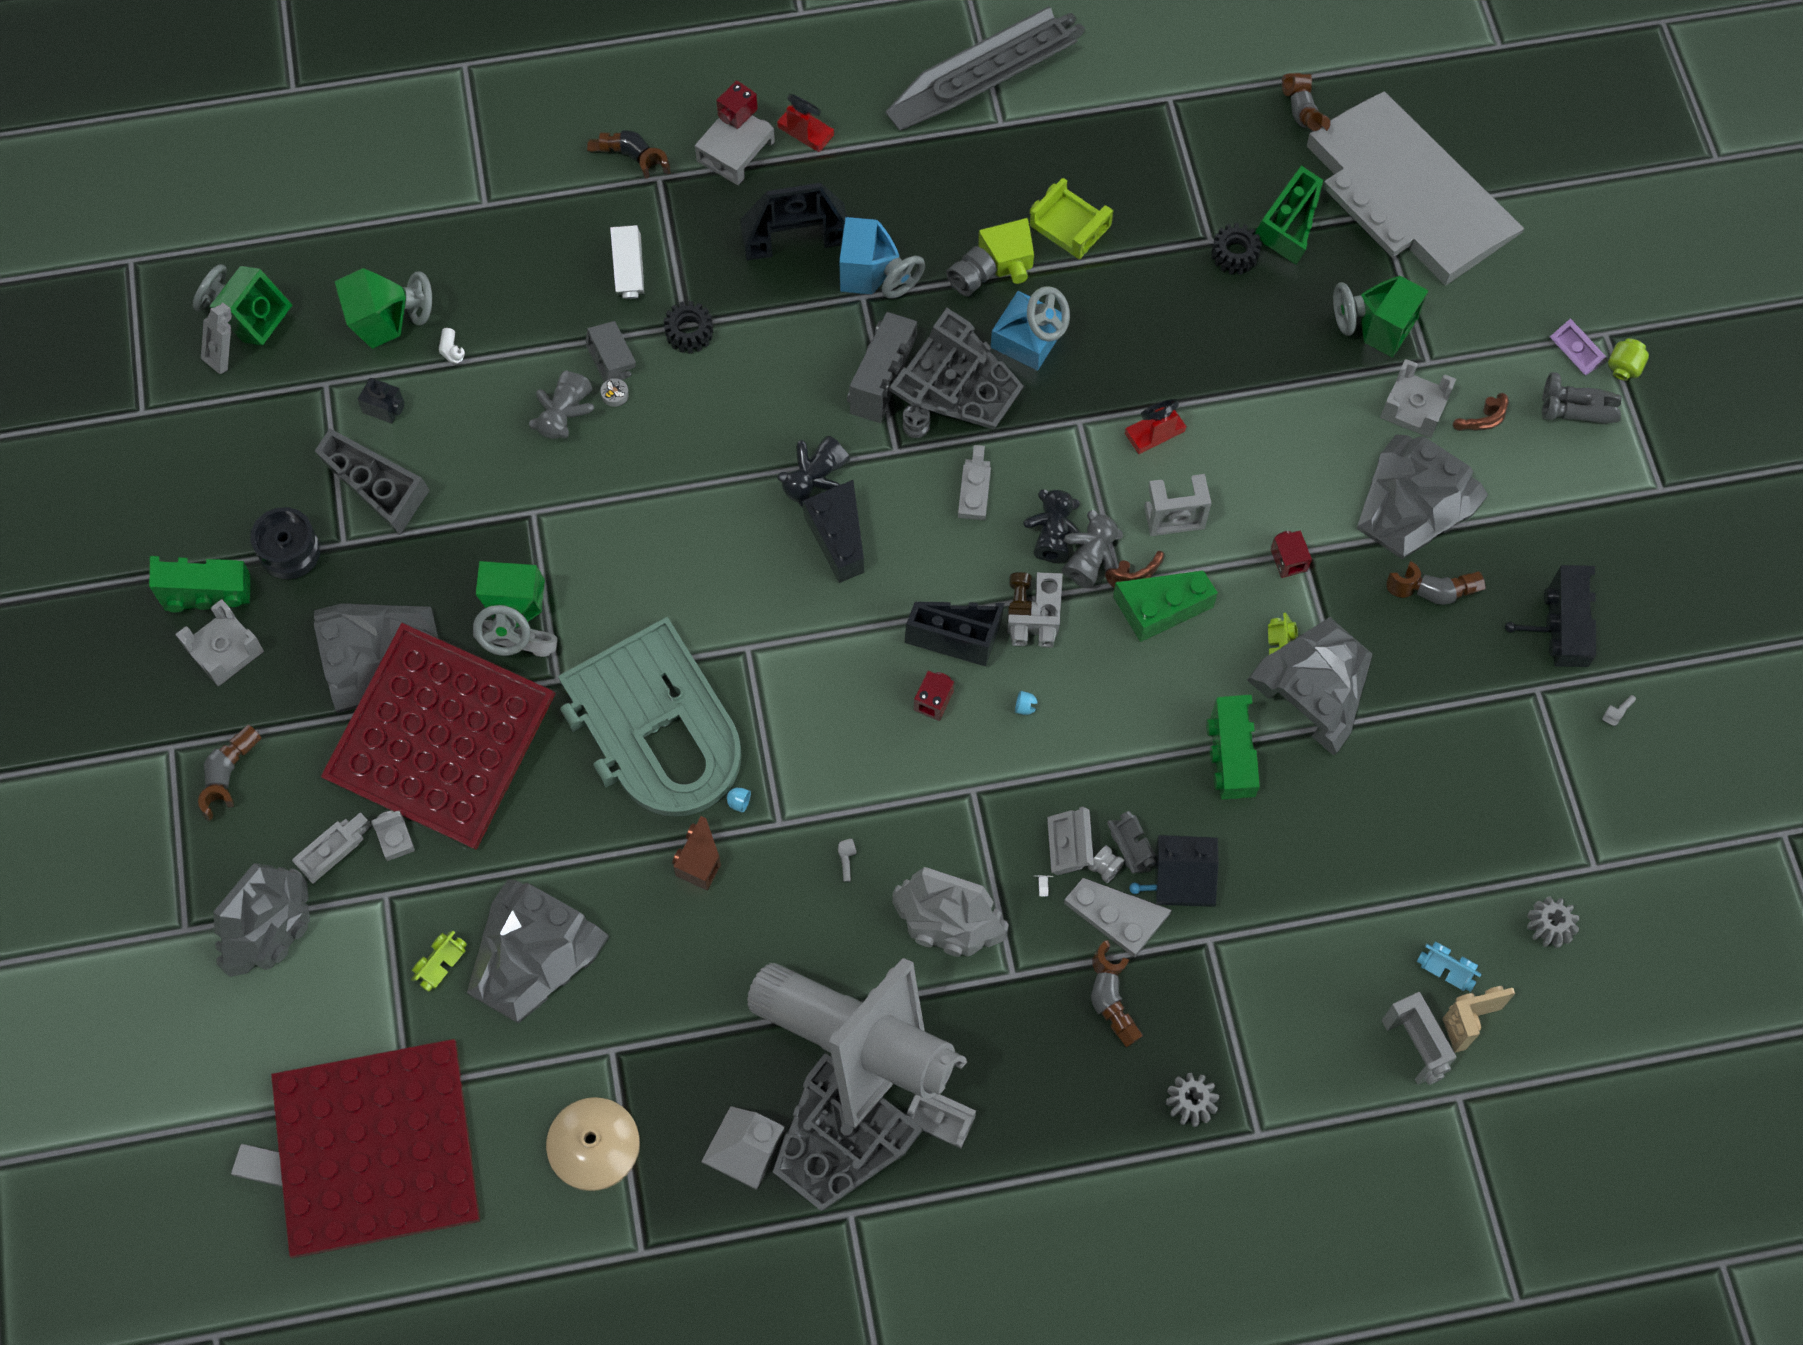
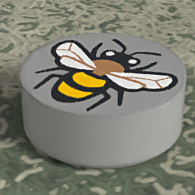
[601,378,629,407]

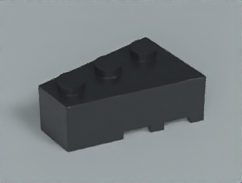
[803,480,864,583]
[1544,565,1596,667]
[904,602,1005,667]

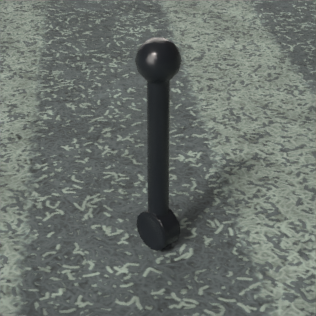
[1505,622,1552,633]

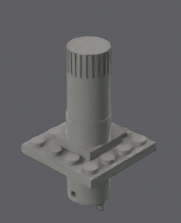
[747,958,967,1128]

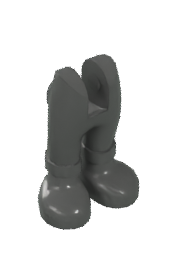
[1541,372,1622,424]

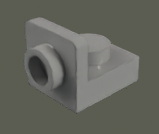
[371,811,415,861]

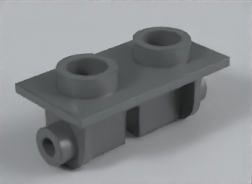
[1107,811,1157,873]

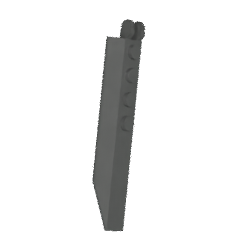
[886,6,1085,131]

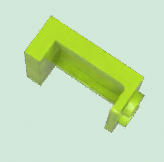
[1030,178,1113,259]

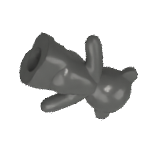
[529,371,594,439]
[1061,510,1123,588]

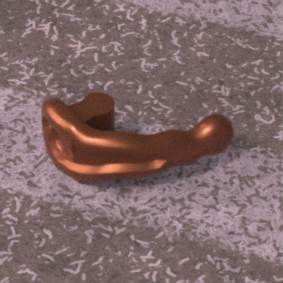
[1453,393,1508,430]
[1105,551,1164,588]

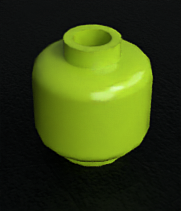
[1608,338,1649,381]

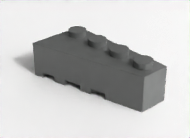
[847,312,917,423]
[315,429,430,535]

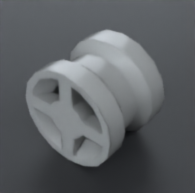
[1088,845,1125,883]

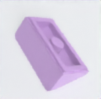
[1550,318,1608,376]

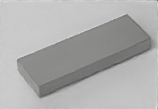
[231,1144,282,1187]

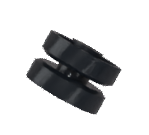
[250,507,321,580]

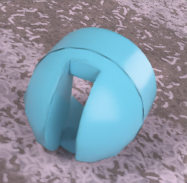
[1015,691,1038,715]
[727,787,751,813]

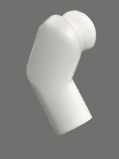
[439,328,465,364]

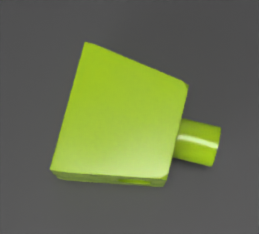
[979,218,1034,284]

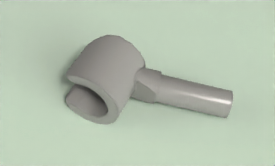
[1602,695,1636,726]
[838,839,857,882]

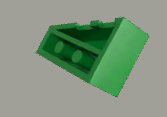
[1254,166,1323,265]
[149,556,250,613]
[1113,570,1218,642]
[1206,695,1260,800]

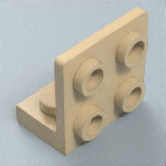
[1442,986,1515,1053]

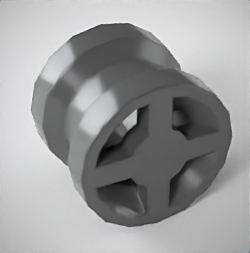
[903,405,930,438]

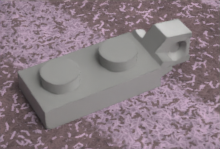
[201,303,231,374]
[958,445,991,520]
[292,812,371,884]

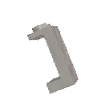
[695,115,775,185]
[1381,992,1457,1085]

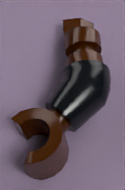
[587,130,671,179]

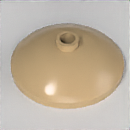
[546,1098,640,1191]

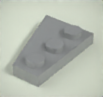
[1064,878,1172,958]

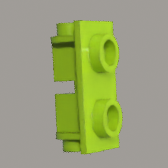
[1268,613,1298,655]
[410,931,467,992]

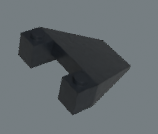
[740,183,847,261]

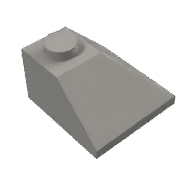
[702,1106,785,1190]

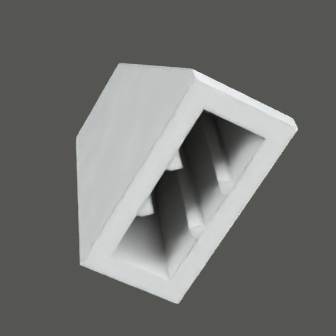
[610,225,644,299]

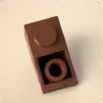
[672,816,721,890]

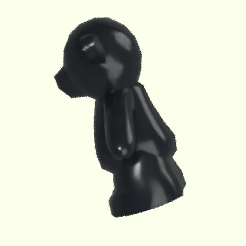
[777,435,850,508]
[1023,489,1081,563]

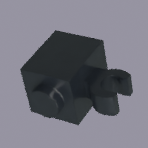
[357,378,404,424]

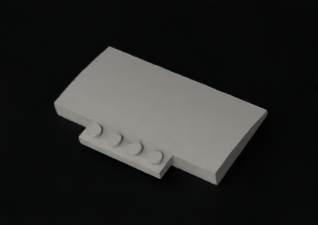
[1307,91,1524,286]

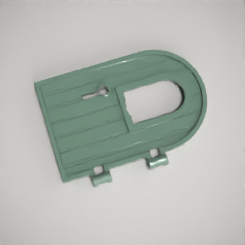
[558,617,741,816]

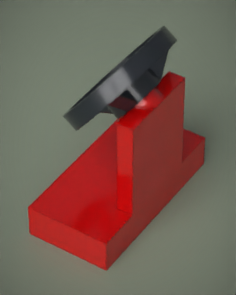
[777,93,834,152]
[1125,399,1186,454]

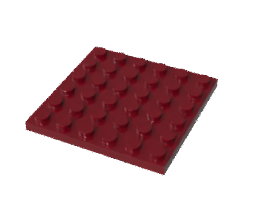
[321,622,556,850]
[271,1039,480,1259]

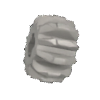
[1527,896,1579,948]
[1166,1073,1219,1127]

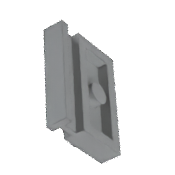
[1047,807,1094,875]

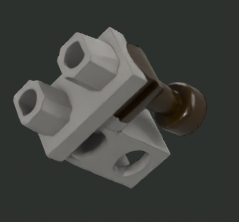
[1007,572,1063,648]

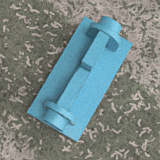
[1417,941,1481,992]

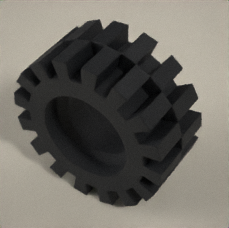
[1211,223,1261,275]
[664,301,713,354]

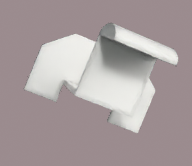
[1033,876,1053,896]

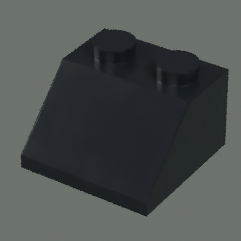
[1155,835,1219,907]

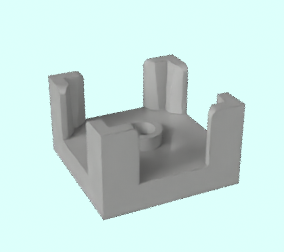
[1380,359,1456,438]
[1144,474,1211,536]
[175,599,264,687]

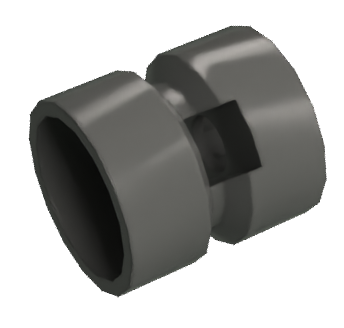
[946,246,997,297]

